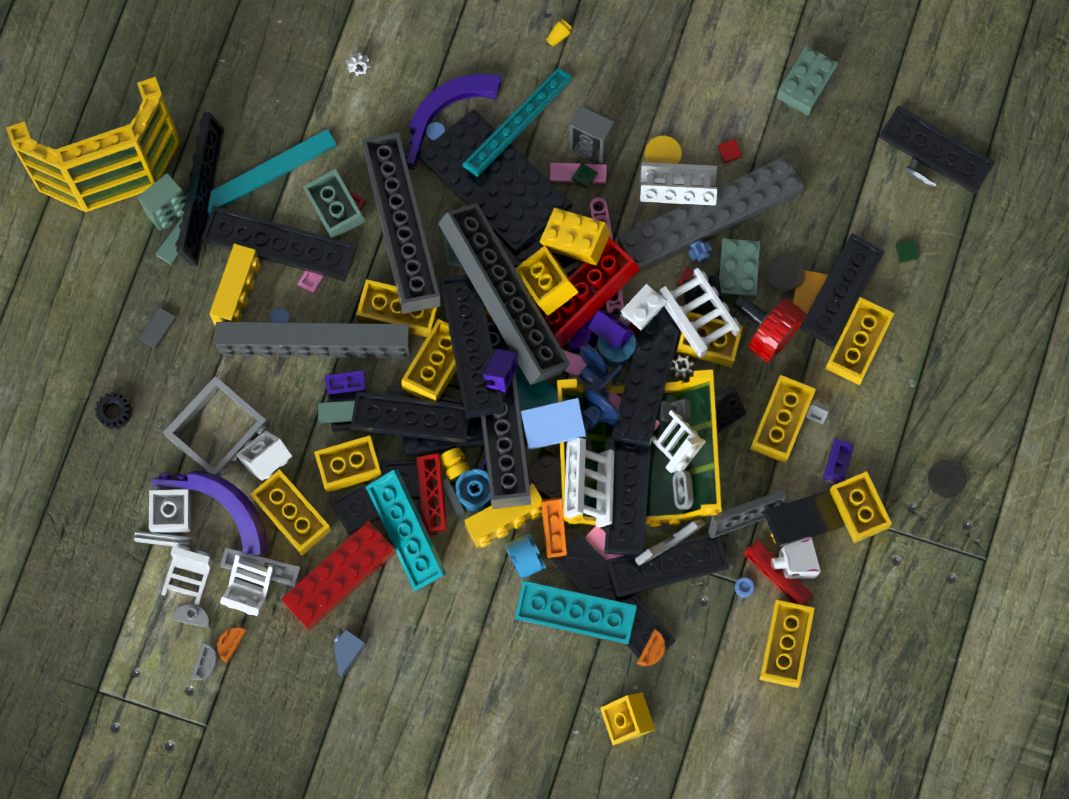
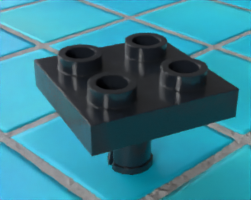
[701,385,746,433]

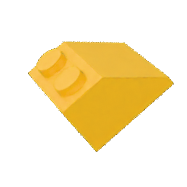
[600,692,655,745]

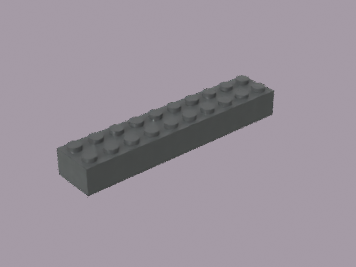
[362,132,440,314]
[618,156,804,276]
[438,203,570,385]
[481,321,531,509]
[215,322,410,359]

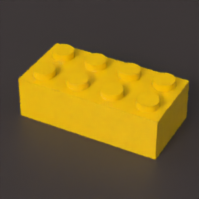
[209,244,261,325]
[356,279,441,338]
[825,297,895,385]
[402,319,457,401]
[750,375,816,464]
[250,469,331,556]
[464,484,542,548]
[759,600,815,688]

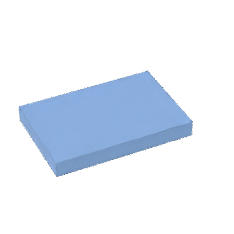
[521,398,587,450]

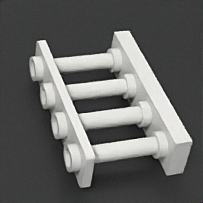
[640,162,717,205]
[658,268,740,358]
[564,438,614,527]

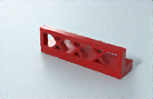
[416,453,447,536]
[744,540,813,605]

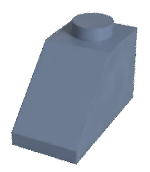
[334,629,366,677]

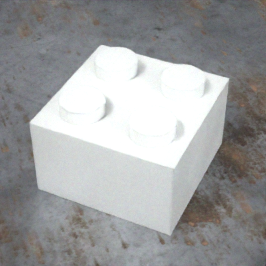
[236,430,292,481]
[149,489,191,533]

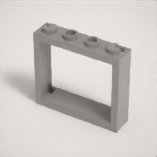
[163,376,268,477]

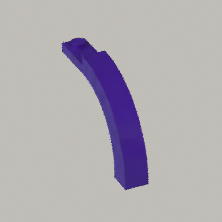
[405,74,502,170]
[152,470,268,555]

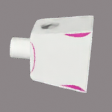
[771,537,821,579]

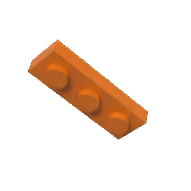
[541,497,567,558]

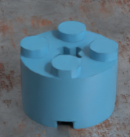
[597,335,636,368]
[455,469,491,512]
[505,533,546,579]

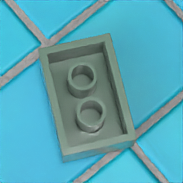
[777,45,839,116]
[303,169,365,239]
[138,173,186,231]
[719,238,760,302]

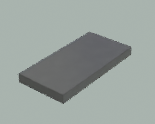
[708,490,786,538]

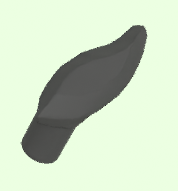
[905,159,936,186]

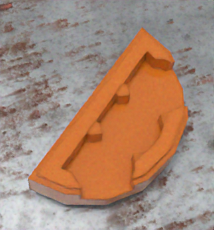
[217,627,247,664]
[637,629,665,666]

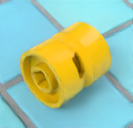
[440,447,471,483]

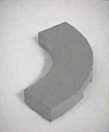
[635,519,705,565]

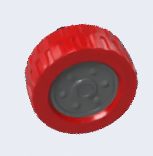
[733,295,806,363]

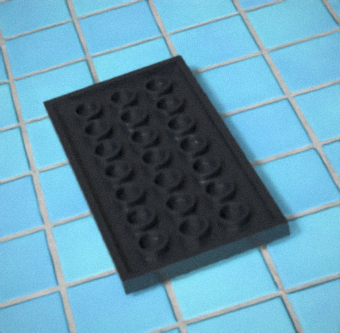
[417,109,573,253]

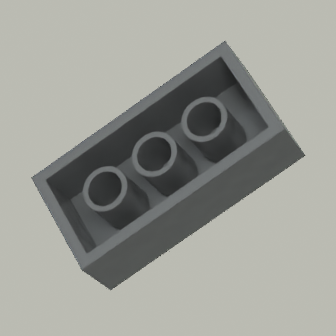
[569,105,614,164]

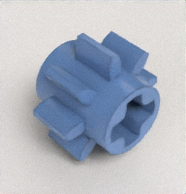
[688,240,712,264]

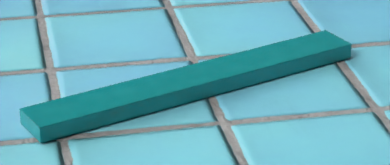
[463,67,573,177]
[208,129,337,215]

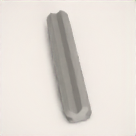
[134,531,192,548]

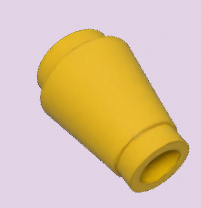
[546,19,573,47]

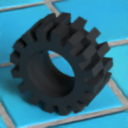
[95,392,132,429]

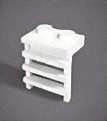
[620,284,667,330]
[652,410,706,473]
[161,545,213,606]
[221,554,274,616]

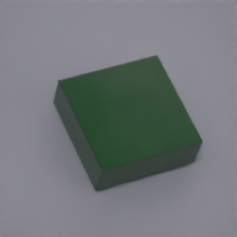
[572,163,598,190]
[895,240,919,263]

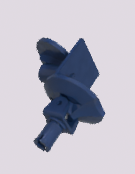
[578,344,622,431]

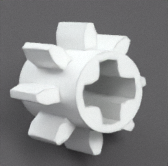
[346,51,370,76]
[670,355,694,379]

